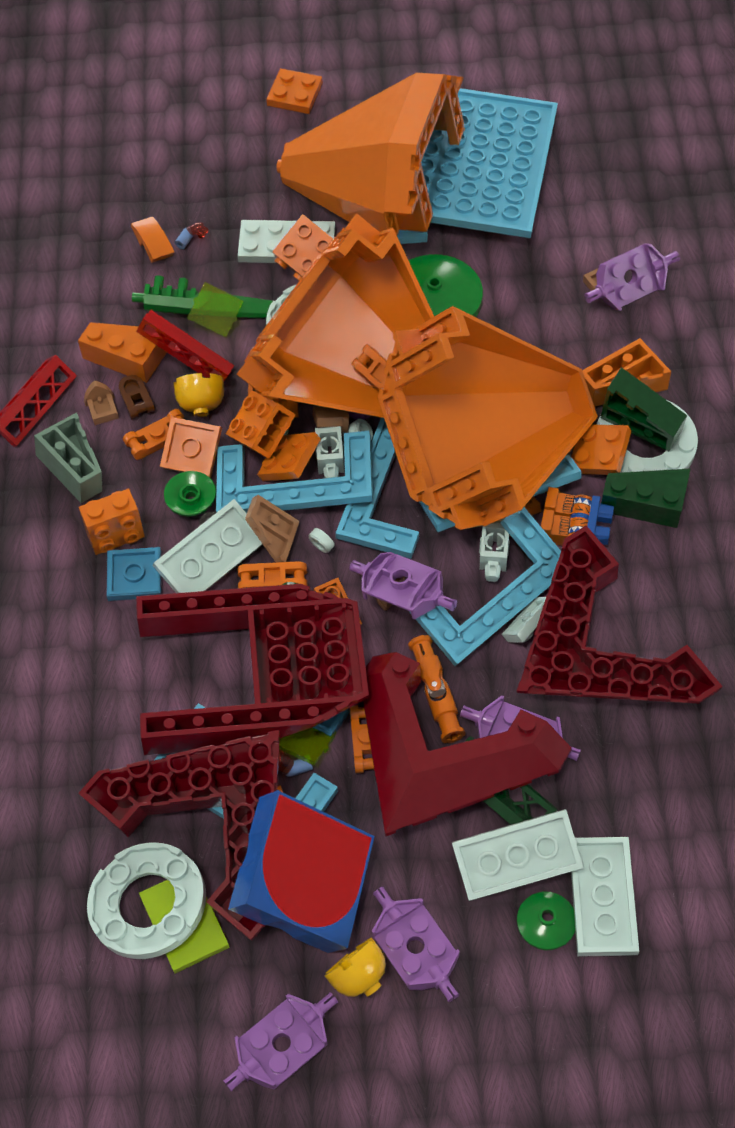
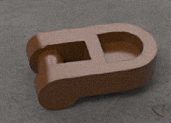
[118,375,155,419]

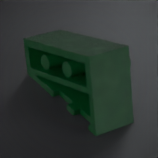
[600,367,687,451]
[601,468,691,528]

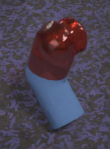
[175,222,208,249]
[278,750,313,777]

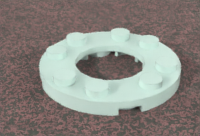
[596,400,698,472]
[87,843,206,959]

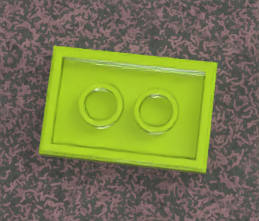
[139,880,230,974]

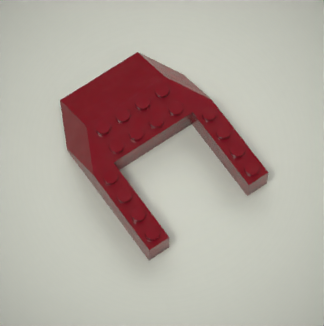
[136,584,369,756]

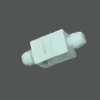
[315,426,344,478]
[479,518,510,582]

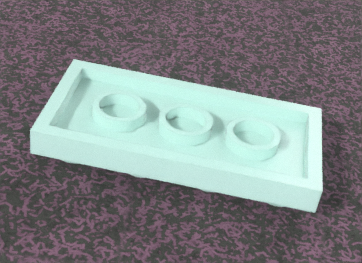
[238,220,335,263]
[152,499,263,593]
[452,809,584,901]
[571,837,639,956]

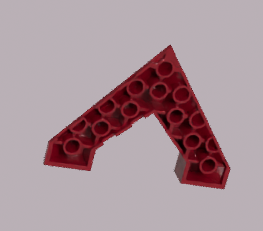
[517,525,723,704]
[363,652,572,837]
[78,730,280,941]

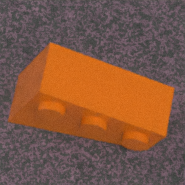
[78,322,167,383]
[582,338,671,406]

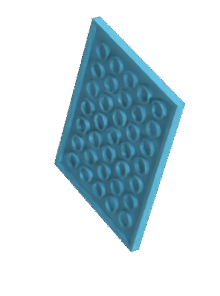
[421,88,558,238]

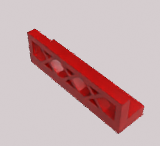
[136,310,234,381]
[0,355,77,447]

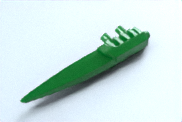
[132,275,273,318]

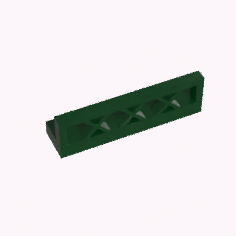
[465,736,558,825]

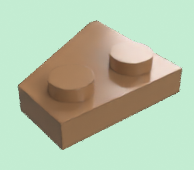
[245,495,299,563]

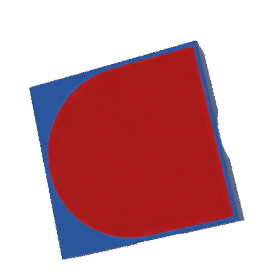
[228,790,375,953]

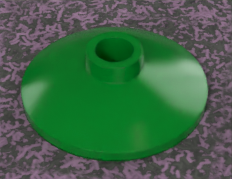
[164,471,216,516]
[517,892,575,950]

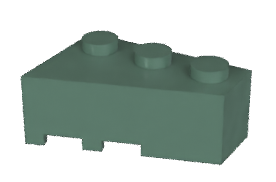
[34,412,102,503]

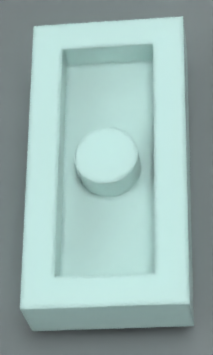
[502,597,546,643]

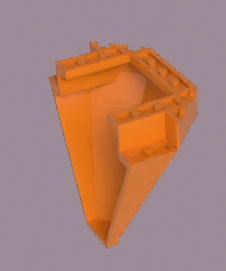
[276,73,465,235]
[237,213,434,418]
[378,306,598,530]

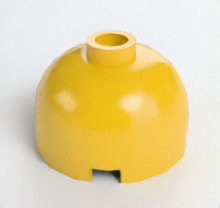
[173,373,224,417]
[324,937,386,997]

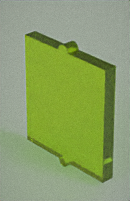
[187,282,243,337]
[279,727,337,766]

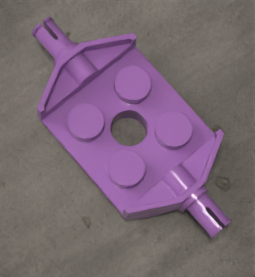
[584,243,680,311]
[349,552,457,619]
[460,695,581,761]
[372,887,460,1002]
[223,992,338,1091]

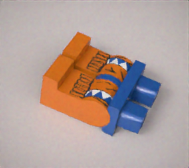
[541,487,614,546]

